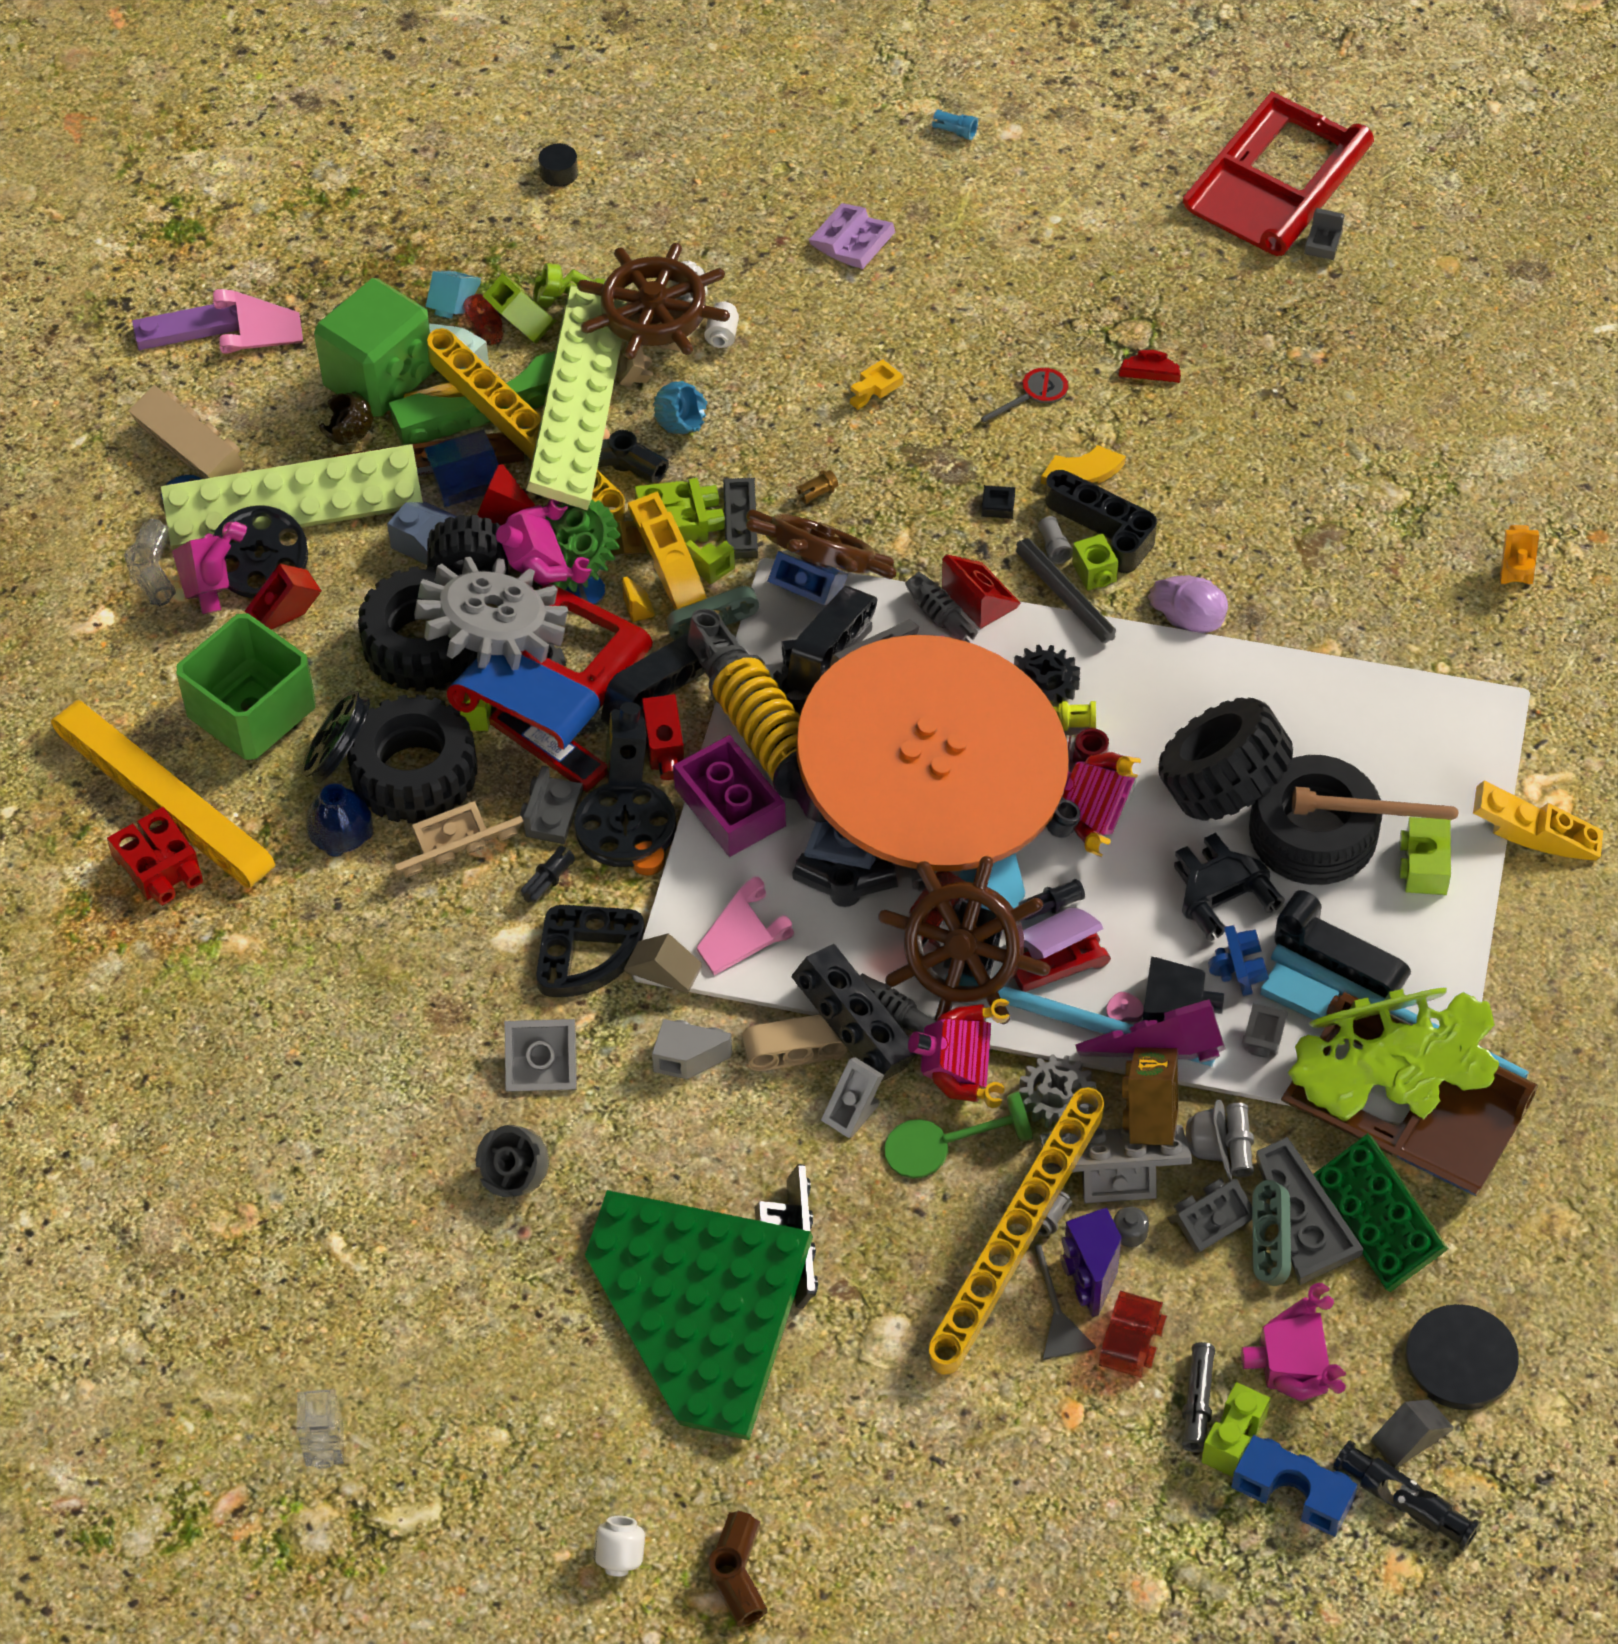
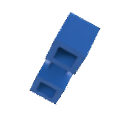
[1232,1435,1358,1537]

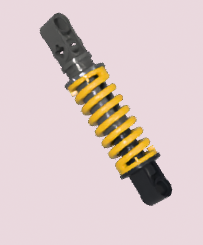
[687,609,828,823]

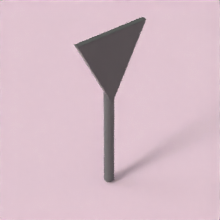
[1035,1244,1096,1360]

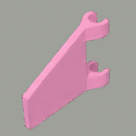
[213,289,303,354]
[697,877,794,976]

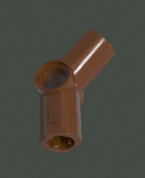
[709,1510,767,1627]

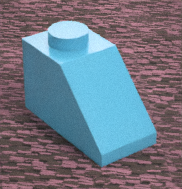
[426,271,481,319]

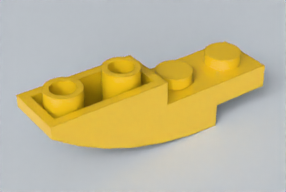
[628,491,707,610]
[1473,780,1603,861]

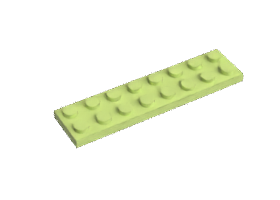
[161,444,423,550]

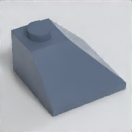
[387,502,458,565]

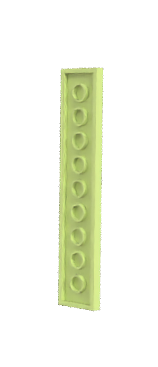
[526,284,627,510]

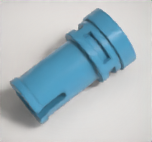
[932,109,978,140]

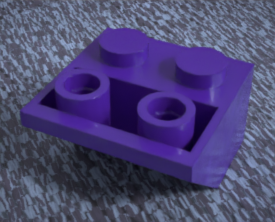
[1060,1207,1122,1317]

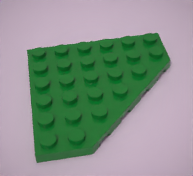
[585,1190,813,1440]

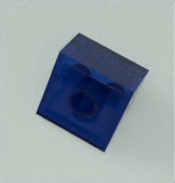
[424,429,499,508]

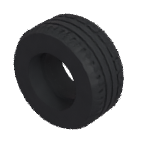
[1249,755,1382,885]

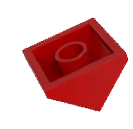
[477,465,535,526]
[942,554,1021,629]

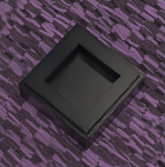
[981,485,1016,519]

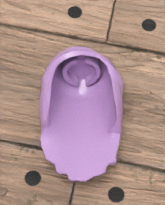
[1148,575,1228,633]

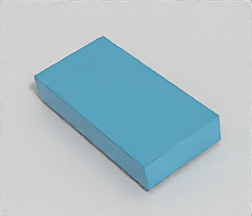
[1260,963,1340,1020]

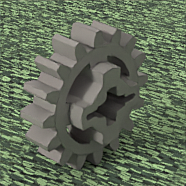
[1019,1054,1096,1128]

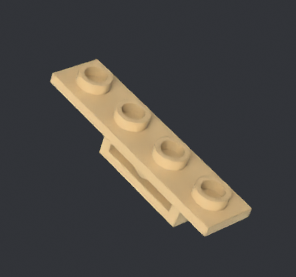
[393,801,523,878]

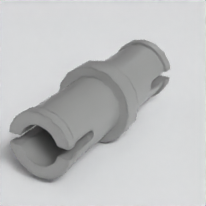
[1225,1103,1254,1177]

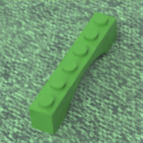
[389,351,555,446]

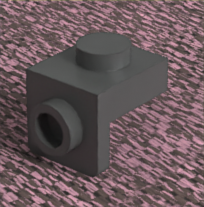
[1304,208,1345,260]
[1242,1003,1288,1058]

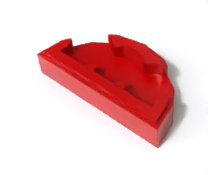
[1119,350,1181,383]

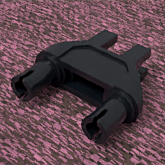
[1174,832,1285,941]

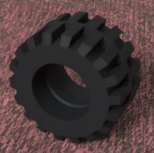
[427,515,508,576]

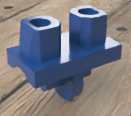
[1208,925,1269,996]

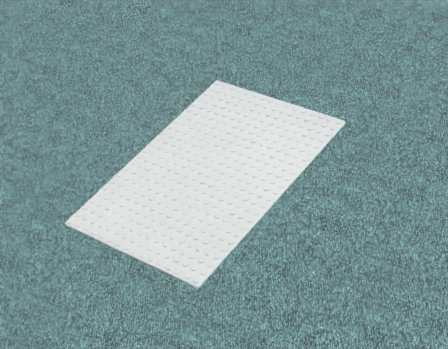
[632,558,1530,1126]

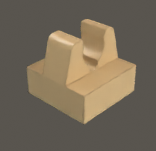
[617,346,653,388]

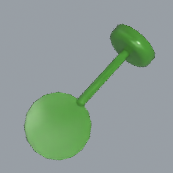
[885,1091,1033,1179]

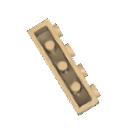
[128,385,245,479]

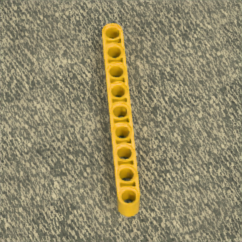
[427,328,625,522]
[51,700,275,889]
[929,1087,1104,1375]

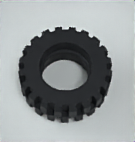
[358,566,478,691]
[347,694,478,823]
[1158,697,1293,821]

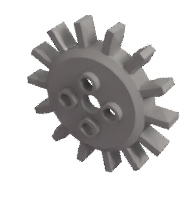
[414,557,568,670]

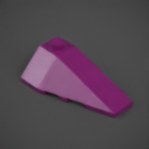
[1075,999,1226,1062]

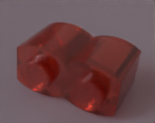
[1099,1290,1168,1378]

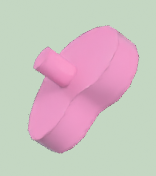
[1107,992,1144,1022]

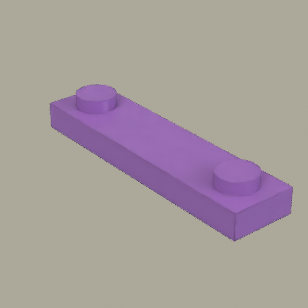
[132,296,252,350]

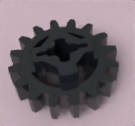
[1014,645,1080,706]

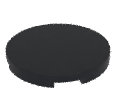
[1405,1304,1519,1410]

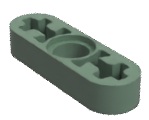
[666,586,759,640]
[1252,1180,1291,1286]

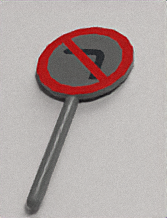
[981,368,1069,422]

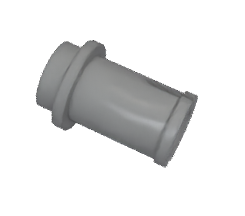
[1037,1191,1072,1236]

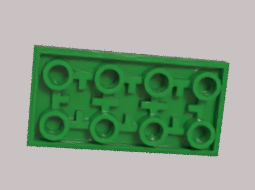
[1313,1133,1448,1292]

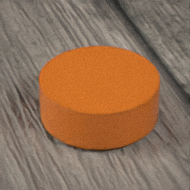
[632,841,665,875]

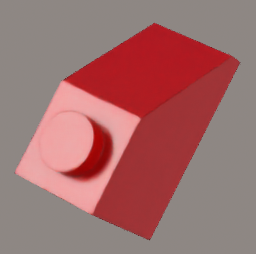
[245,564,322,630]

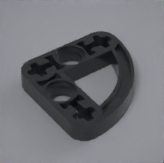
[536,905,645,998]

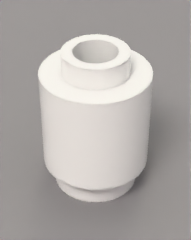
[704,302,739,348]

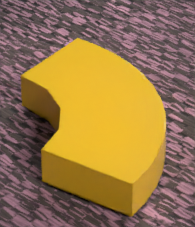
[1041,445,1126,485]

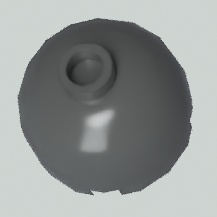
[475,1125,550,1197]

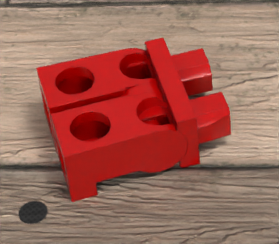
[107,807,203,906]

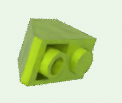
[483,273,556,344]

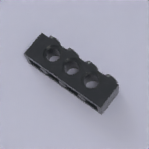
[791,944,917,1082]

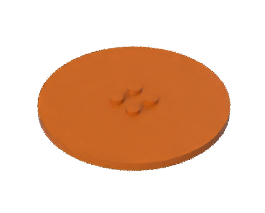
[796,635,1069,871]

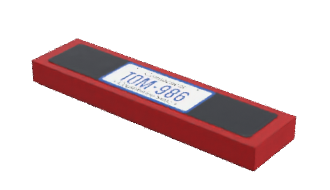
[489,709,607,793]

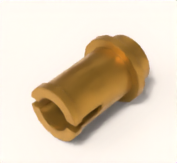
[796,470,839,504]

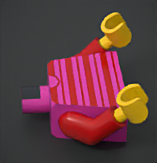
[1062,752,1141,857]
[908,998,1010,1108]

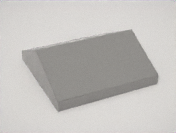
[504,1019,577,1092]

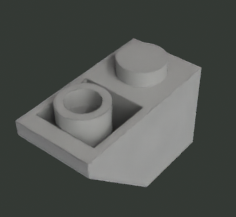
[652,1019,732,1079]

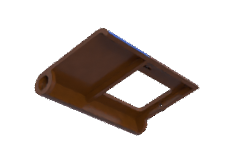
[1281,992,1538,1197]

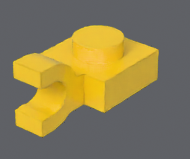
[850,359,904,410]

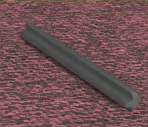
[1016,538,1116,643]

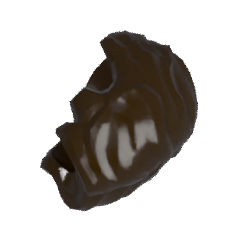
[319,391,374,445]

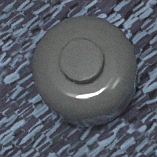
[1113,1207,1149,1247]

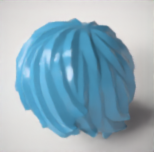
[653,381,707,434]

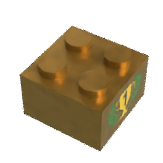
[1122,1047,1179,1145]

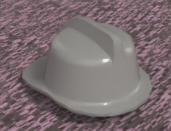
[1186,1100,1232,1180]

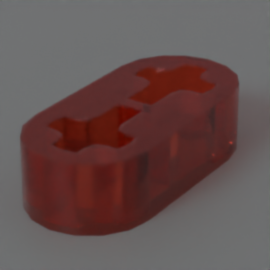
[464,294,504,345]

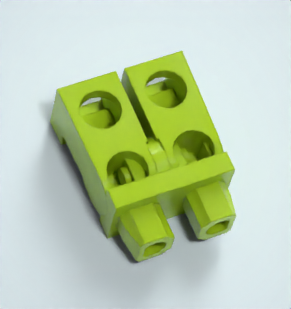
[635,478,725,553]

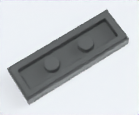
[723,478,758,559]

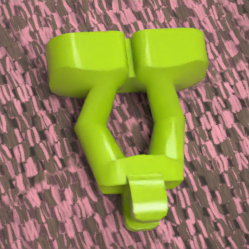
[533,263,606,308]

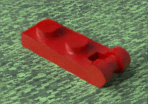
[1014,932,1111,992]

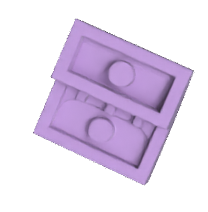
[809,203,895,269]
[1023,908,1104,959]

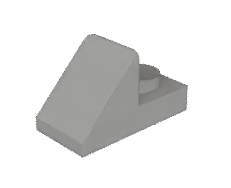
[821,1057,884,1138]

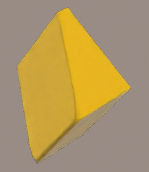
[622,577,655,622]

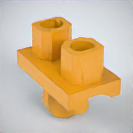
[1500,525,1539,584]

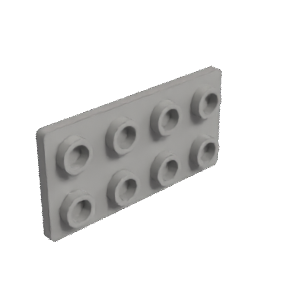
[1040,1125,1192,1203]

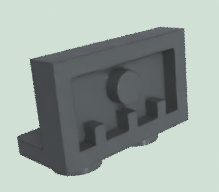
[520,766,583,844]
[1167,1178,1253,1253]

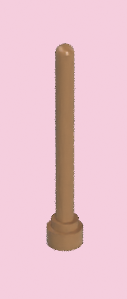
[1292,787,1459,820]

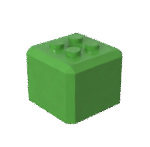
[314,278,435,417]
[176,613,316,760]

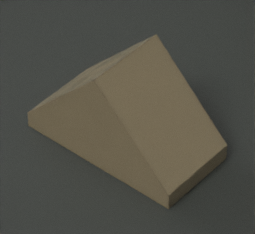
[624,933,702,993]

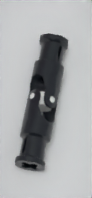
[1333,1440,1481,1552]

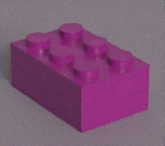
[673,735,786,857]

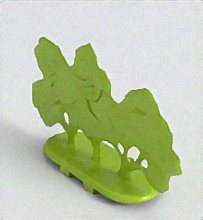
[1287,988,1499,1121]

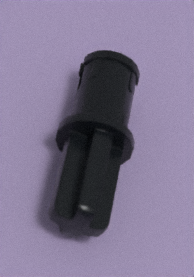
[520,846,575,903]
[1018,879,1085,920]

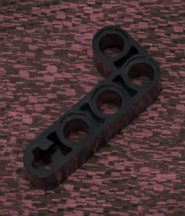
[1045,470,1157,573]
[787,585,877,695]
[601,634,706,726]
[1274,890,1411,998]

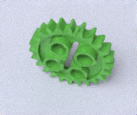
[536,499,621,593]

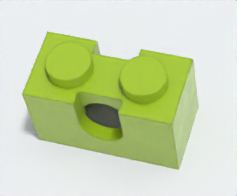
[1399,817,1451,895]
[1201,1382,1270,1477]

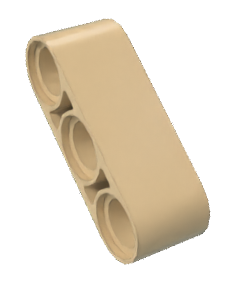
[742,1014,848,1071]

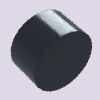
[538,143,578,187]

